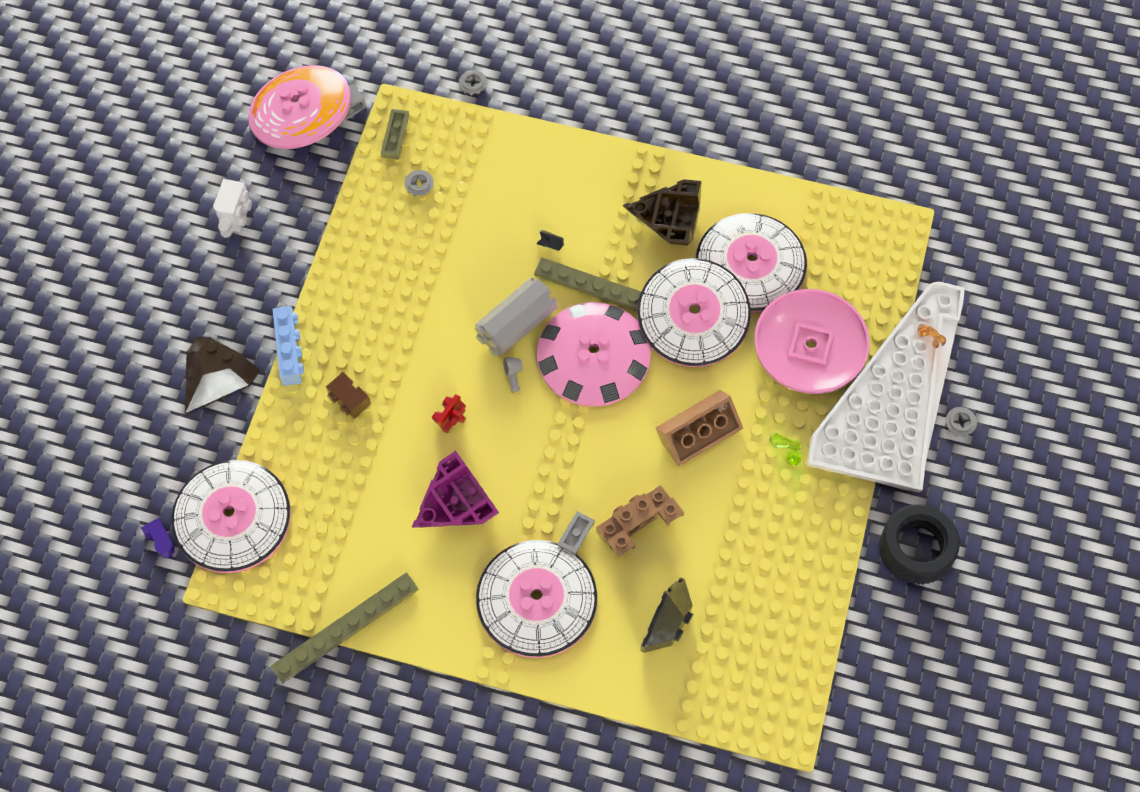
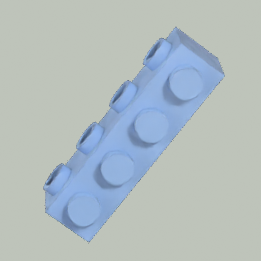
[273,306,304,386]

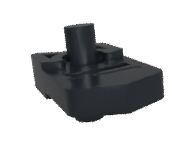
[537,230,564,251]

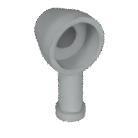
[503,357,522,393]

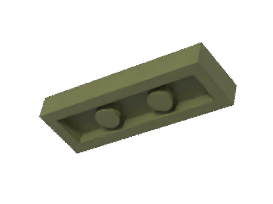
[381,109,410,160]

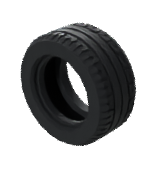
[879,504,960,585]

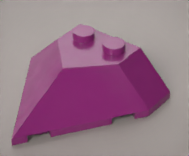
[412,450,499,528]

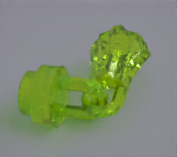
[769,433,802,466]

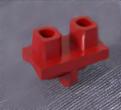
[432,394,466,433]

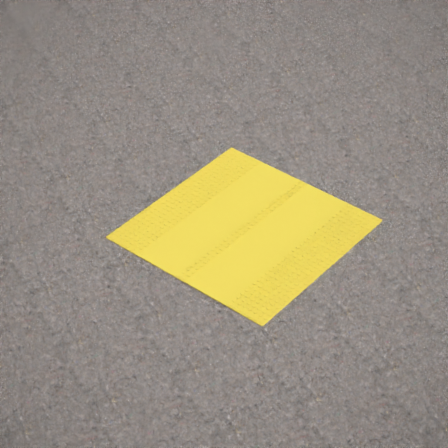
[183,84,934,773]

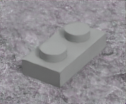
[558,511,595,555]

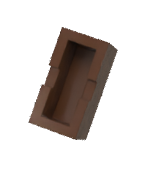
[326,372,371,419]

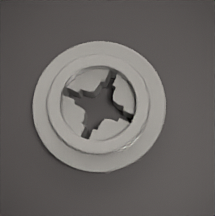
[459,70,487,96]
[405,170,434,197]
[946,407,977,437]

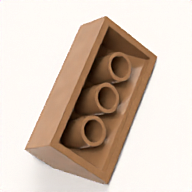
[655,390,743,466]

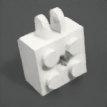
[213,179,252,238]

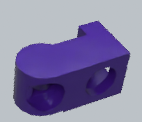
[141,518,175,558]

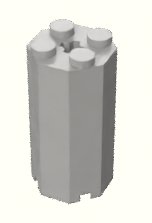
[475,277,557,357]

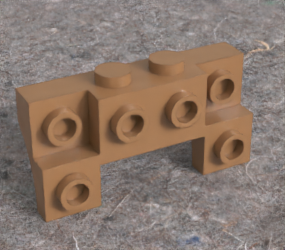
[596,485,684,558]

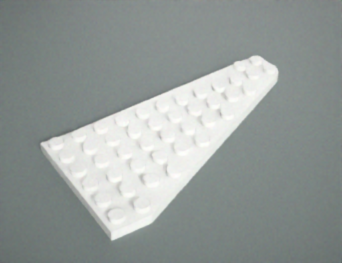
[807,282,965,493]

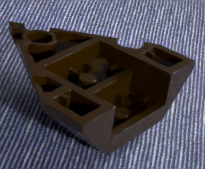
[623,179,702,246]
[185,337,260,415]

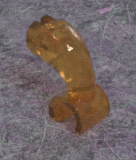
[917,325,946,348]

